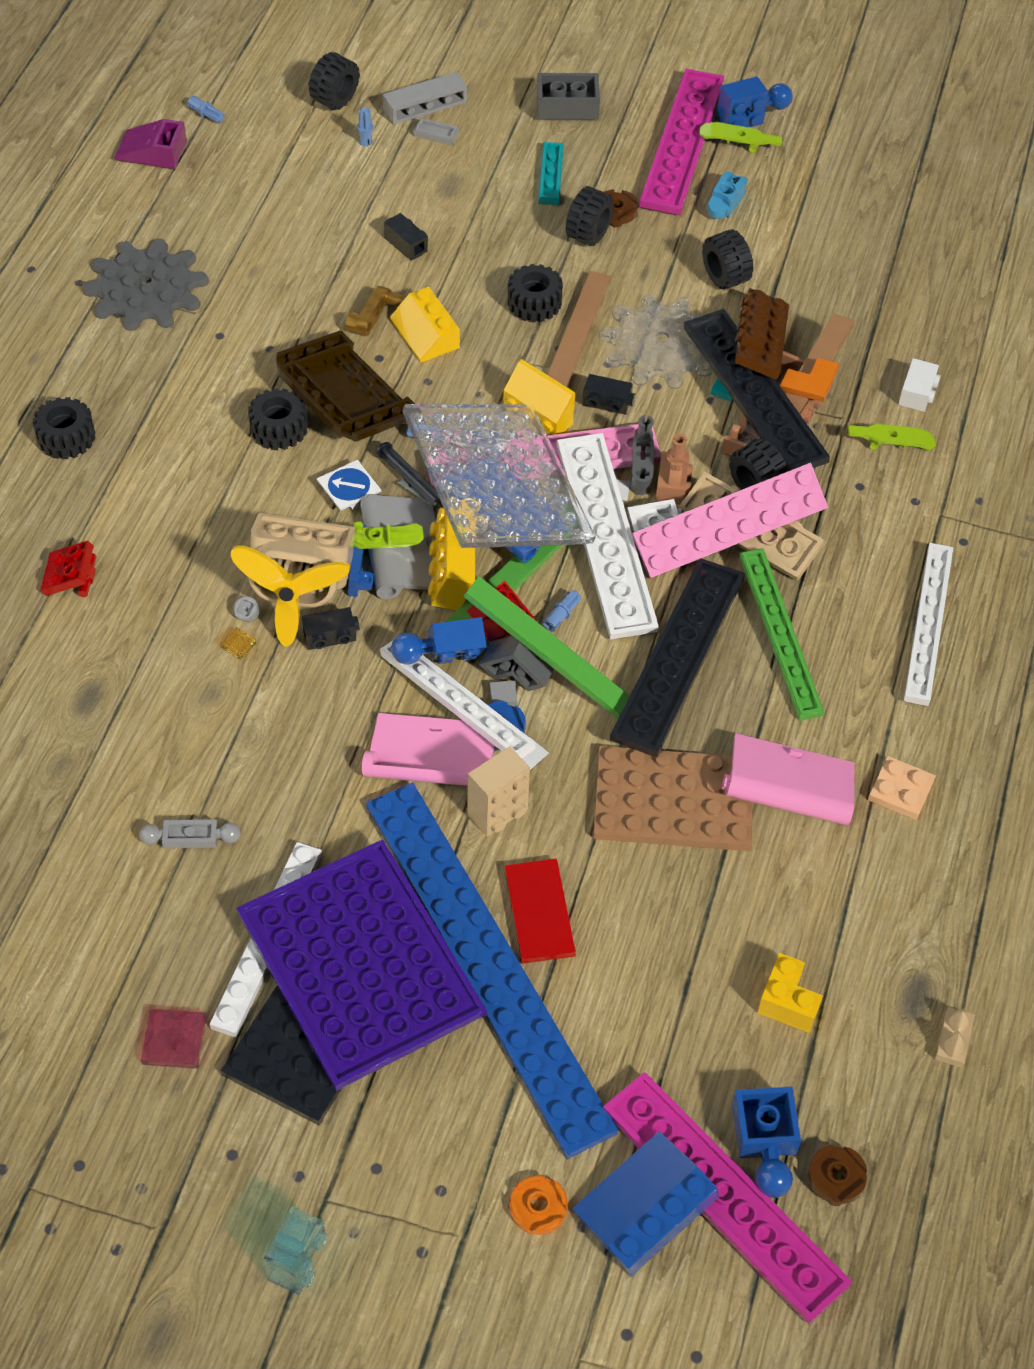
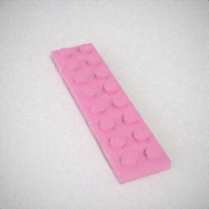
[632,463,828,578]

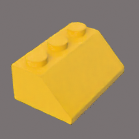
[390,287,460,363]
[503,359,575,435]

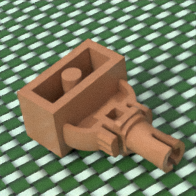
[656,434,693,505]

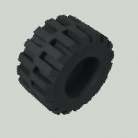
[308,52,360,110]
[566,186,614,246]
[702,229,754,290]
[507,264,563,322]
[248,388,308,450]
[33,397,95,459]
[729,438,789,490]

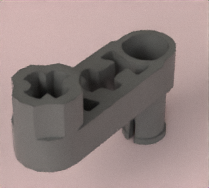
[630,415,654,495]

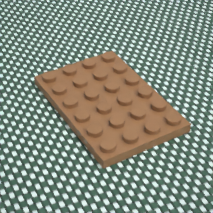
[593,746,753,851]

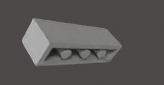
[383,72,467,125]

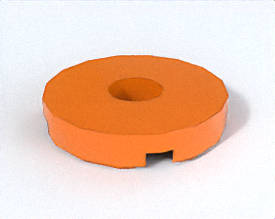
[509,1175,568,1235]

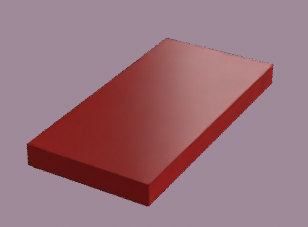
[504,858,576,964]

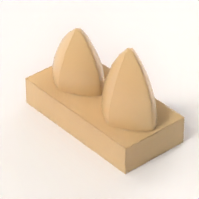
[935,1007,975,1068]

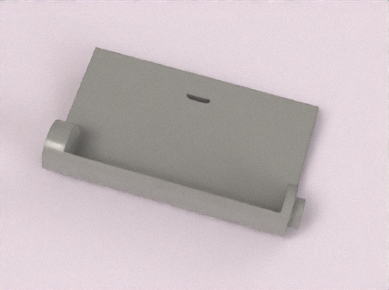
[360,494,436,599]

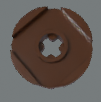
[605,189,638,228]
[807,1145,867,1206]

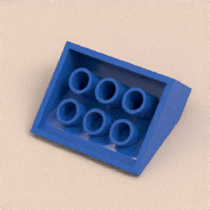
[572,1131,719,1277]

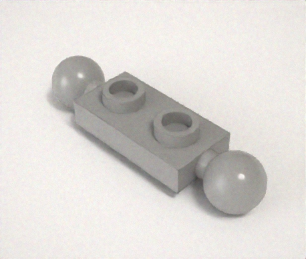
[139,819,241,848]

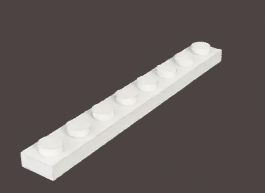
[904,543,953,706]
[380,641,536,759]
[210,842,322,1038]

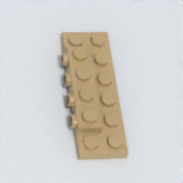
[678,472,824,581]

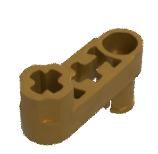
[345,285,408,336]

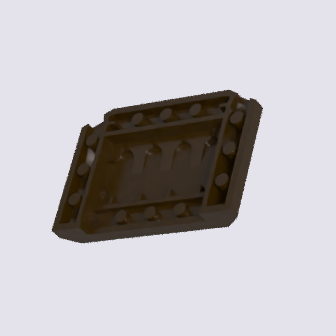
[276,330,422,442]

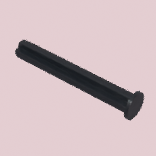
[376,442,444,507]

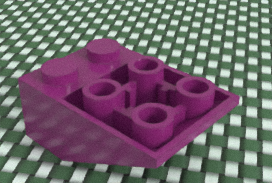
[114,119,187,169]

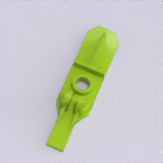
[700,122,782,153]
[847,424,936,451]
[353,522,424,549]

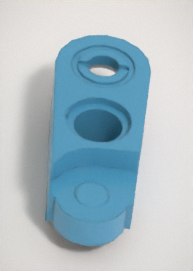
[707,171,748,219]

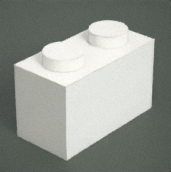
[898,358,941,412]

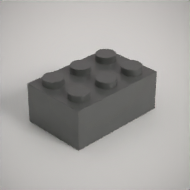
[537,73,600,120]

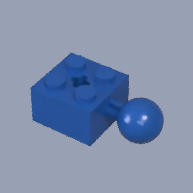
[717,76,793,128]
[391,617,487,665]
[732,1087,801,1198]

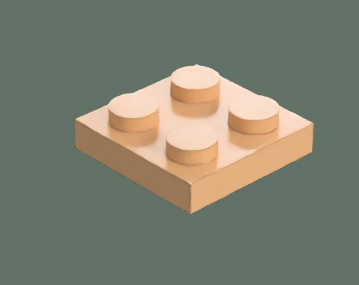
[868,756,936,820]

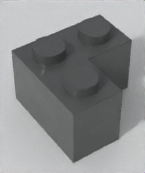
[479,636,554,691]

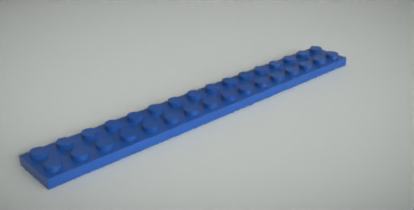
[366,782,618,1159]

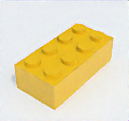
[428,499,475,611]

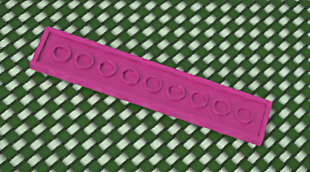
[639,68,725,215]
[603,1072,852,1325]

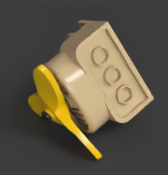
[231,513,355,647]

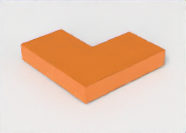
[780,358,839,402]

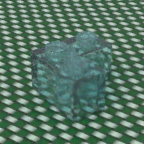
[263,1206,327,1295]

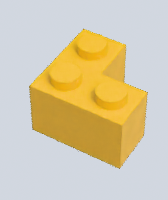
[758,953,823,1033]

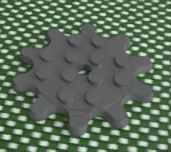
[82,239,209,331]

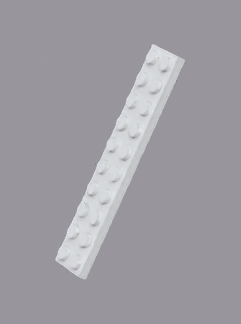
[557,433,659,640]

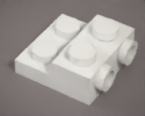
[627,499,682,533]

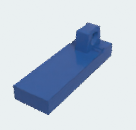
[348,525,374,597]

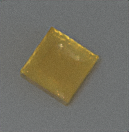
[220,627,256,660]

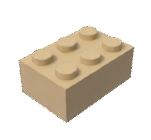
[468,746,530,837]

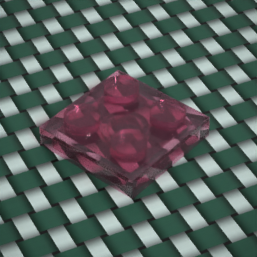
[141,1009,207,1069]

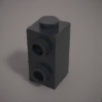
[384,212,428,261]
[582,374,636,415]
[302,607,360,650]

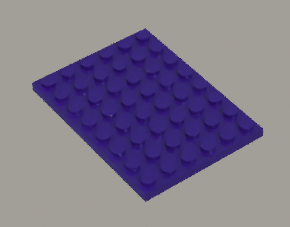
[236,839,487,1091]

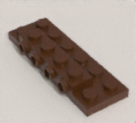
[735,288,789,380]

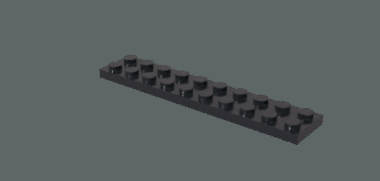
[684,309,830,471]
[610,558,745,758]

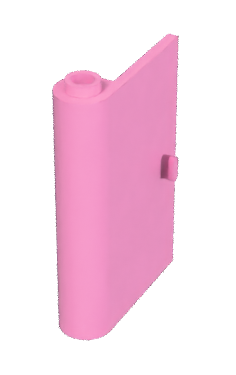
[362,713,495,786]
[722,733,854,826]

